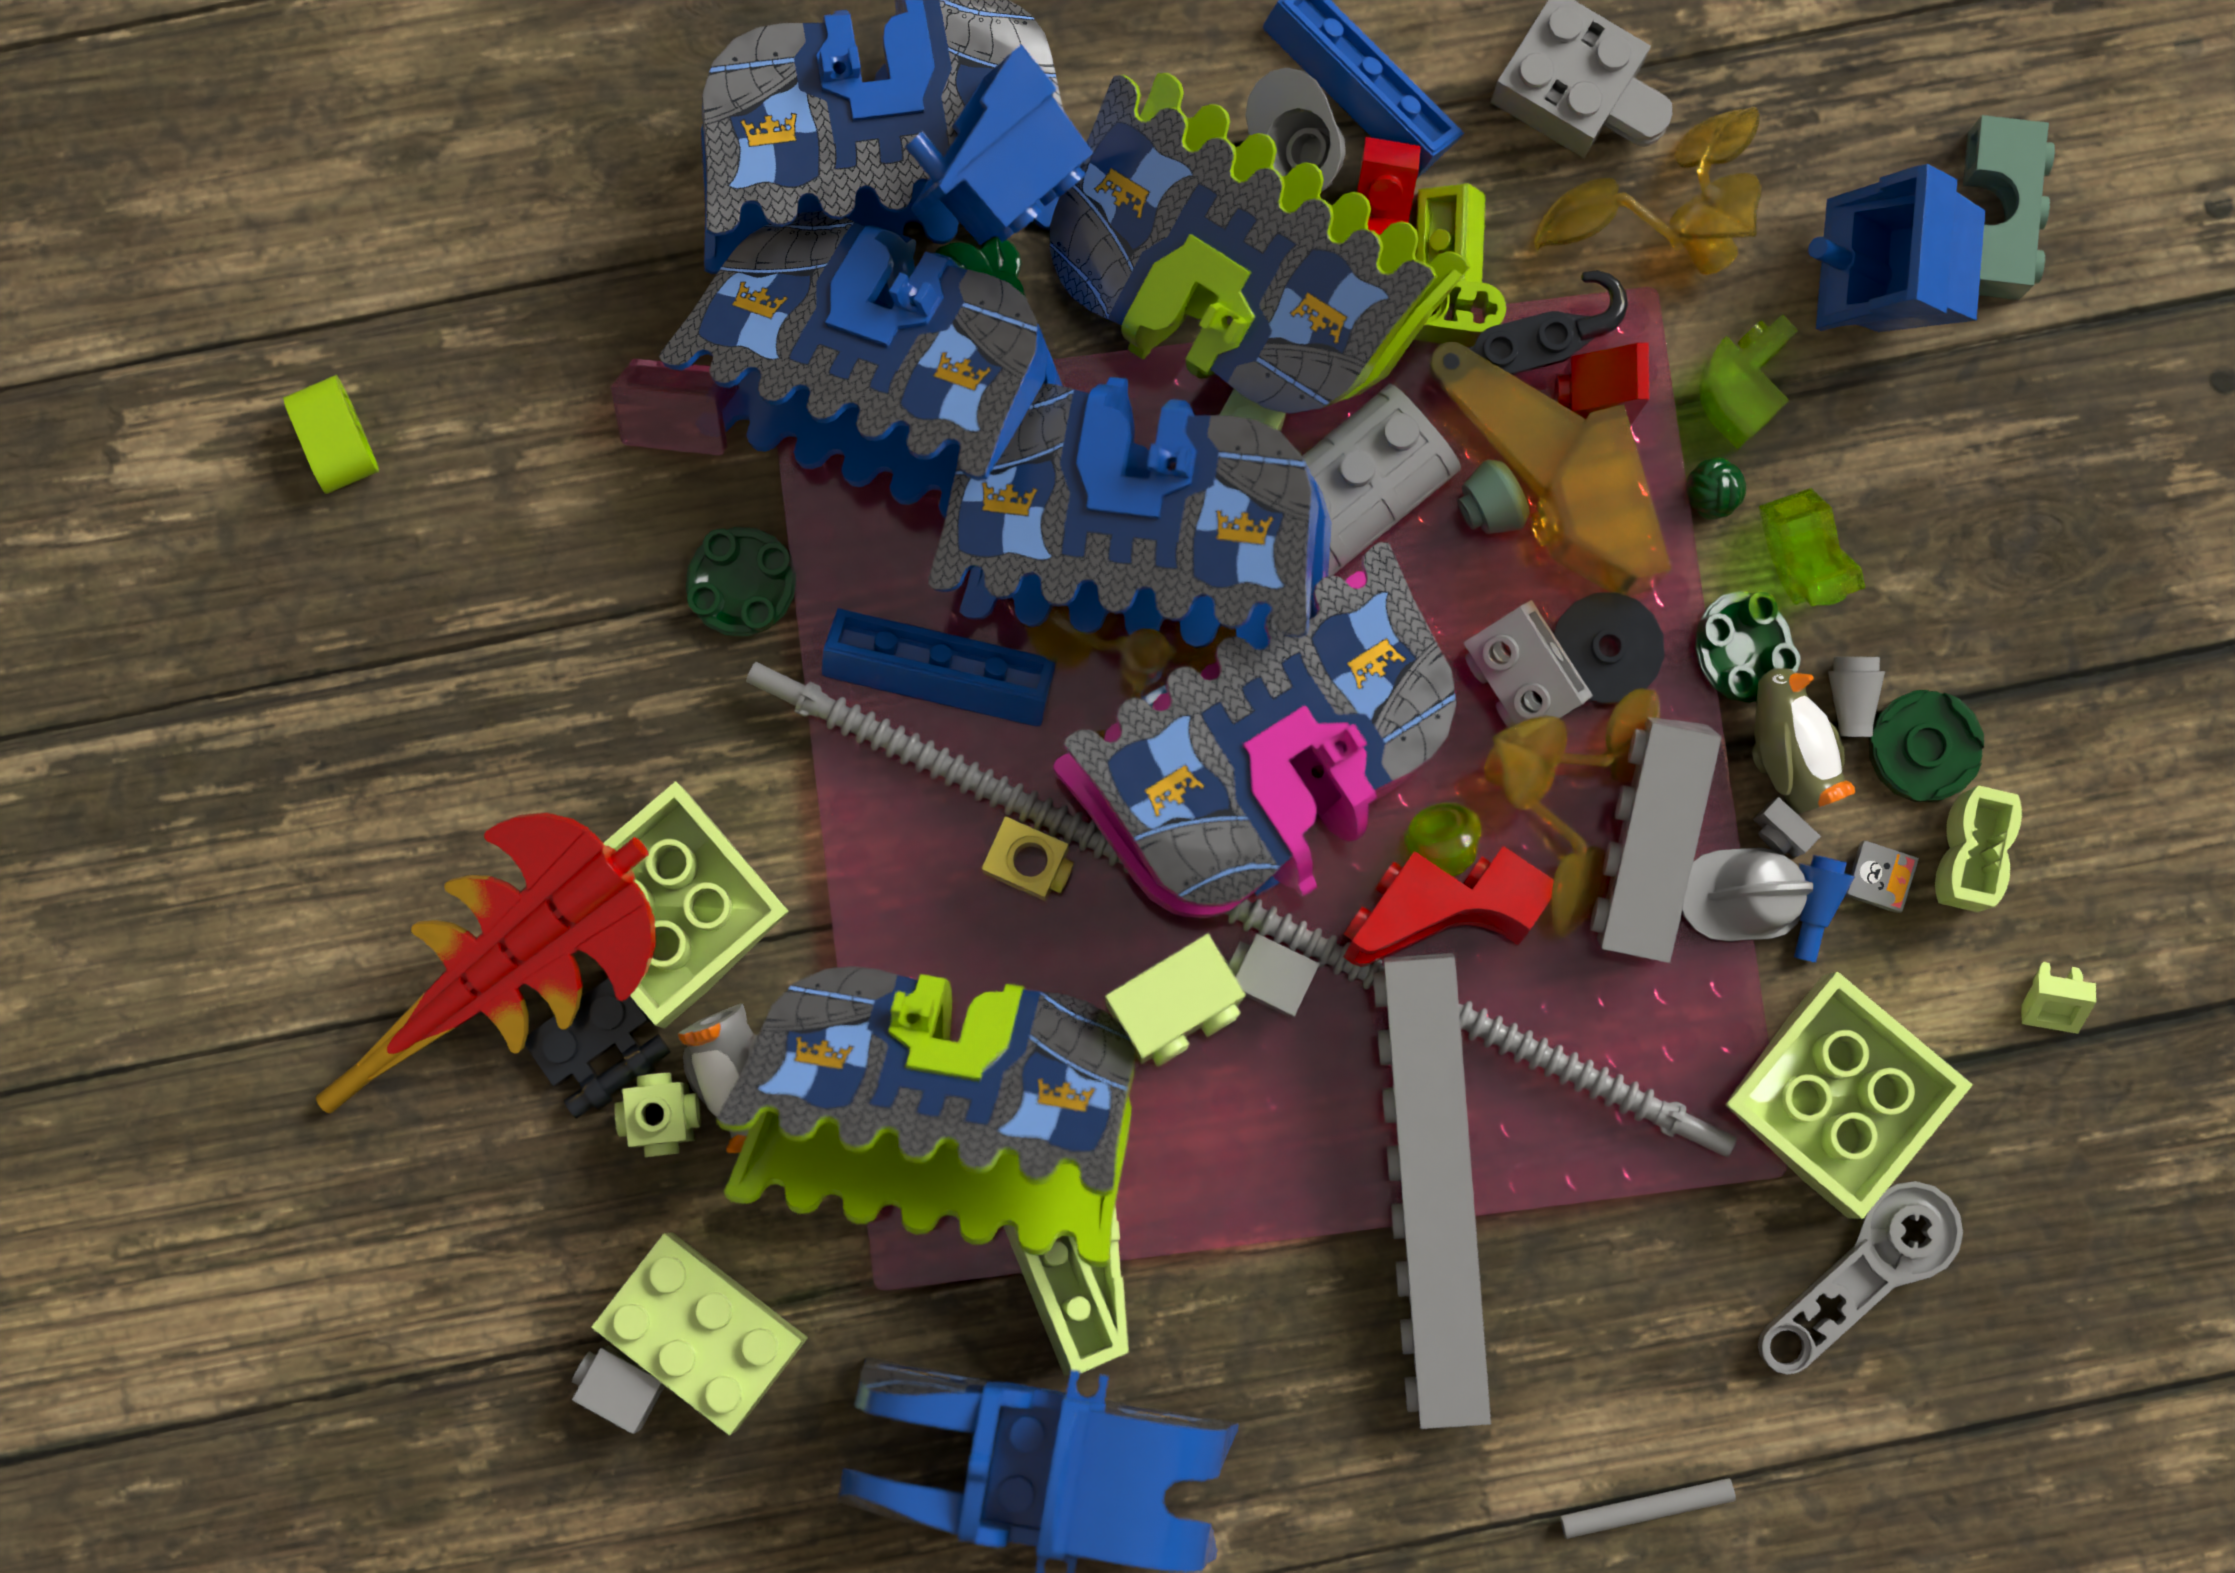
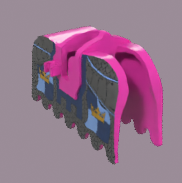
[1052,542,1456,918]

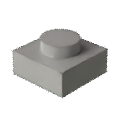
[1753,797,1821,858]

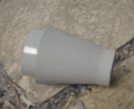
[1828,657,1885,737]

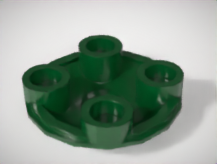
[686,527,797,637]
[1695,591,1800,703]

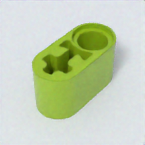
[1414,280,1506,347]
[283,375,379,494]

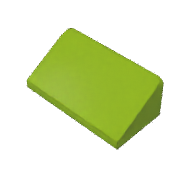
[1415,183,1485,283]

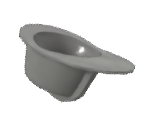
[1245,67,1346,192]
[1682,848,1813,941]

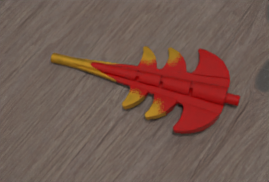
[316,812,656,1114]

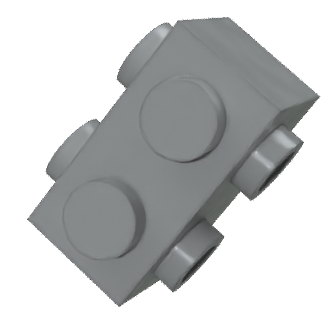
[1463,600,1593,739]

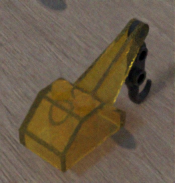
[1429,270,1672,596]

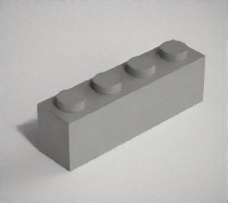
[1590,717,1722,963]

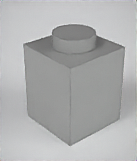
[1228,934,1319,1019]
[572,1345,666,1434]

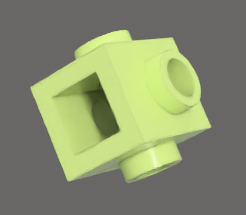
[615,1073,701,1157]

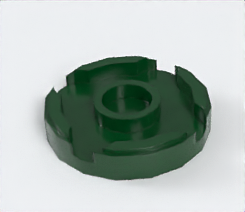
[1869,690,1984,802]

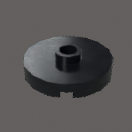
[1553,592,1665,706]

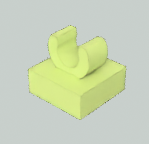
[2021,962,2096,1034]

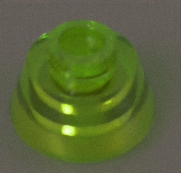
[1404,803,1482,876]

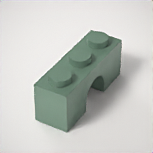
[1963,115,2055,300]

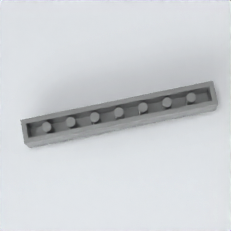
[1373,953,1491,1429]

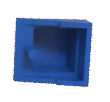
[905,44,1093,245]
[1808,164,1985,332]

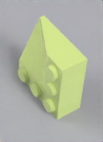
[604,781,789,1029]
[1725,972,1973,1219]

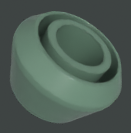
[1457,459,1530,534]

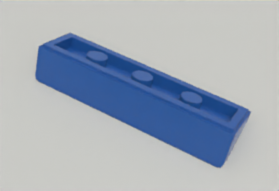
[1263,0,1464,178]
[822,608,1057,726]

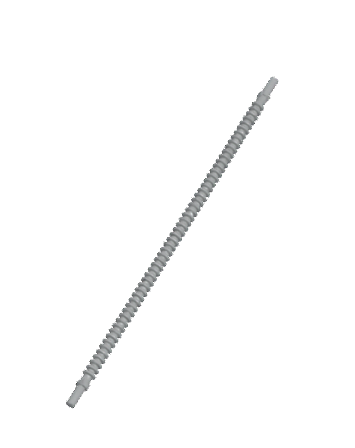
[746,662,1737,1158]

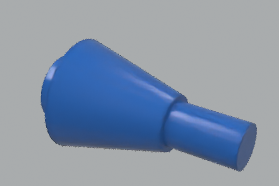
[1794,855,1855,962]

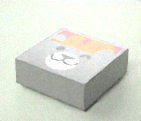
[1845,840,1919,913]

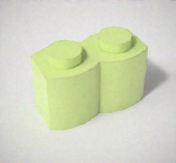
[1935,786,2022,912]

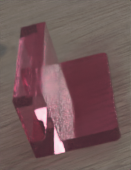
[611,358,739,455]

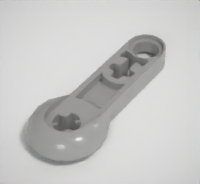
[1758,1181,1963,1374]

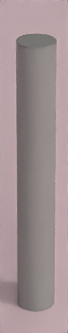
[1560,1478,1736,1539]

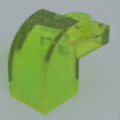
[1699,314,1798,450]
[1759,488,1865,607]

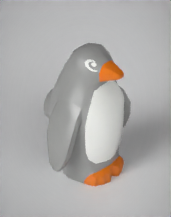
[678,1004,759,1154]

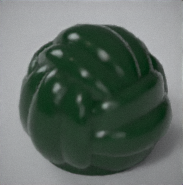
[1685,457,1746,520]

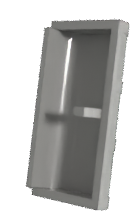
[1302,383,1461,576]

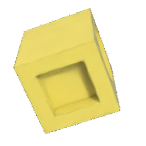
[982,816,1075,901]

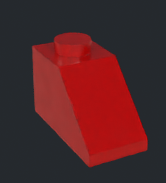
[1554,343,1649,425]

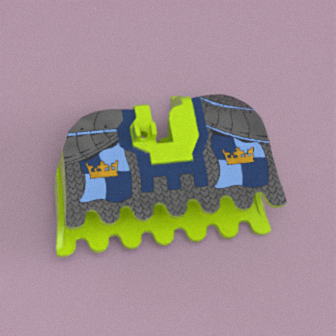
[1050,73,1471,414]
[717,966,1135,1267]

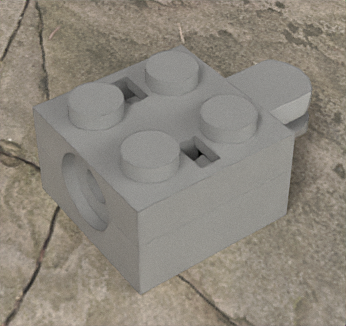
[1490,0,1672,159]

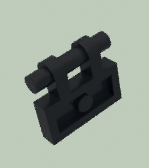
[525,978,671,1119]

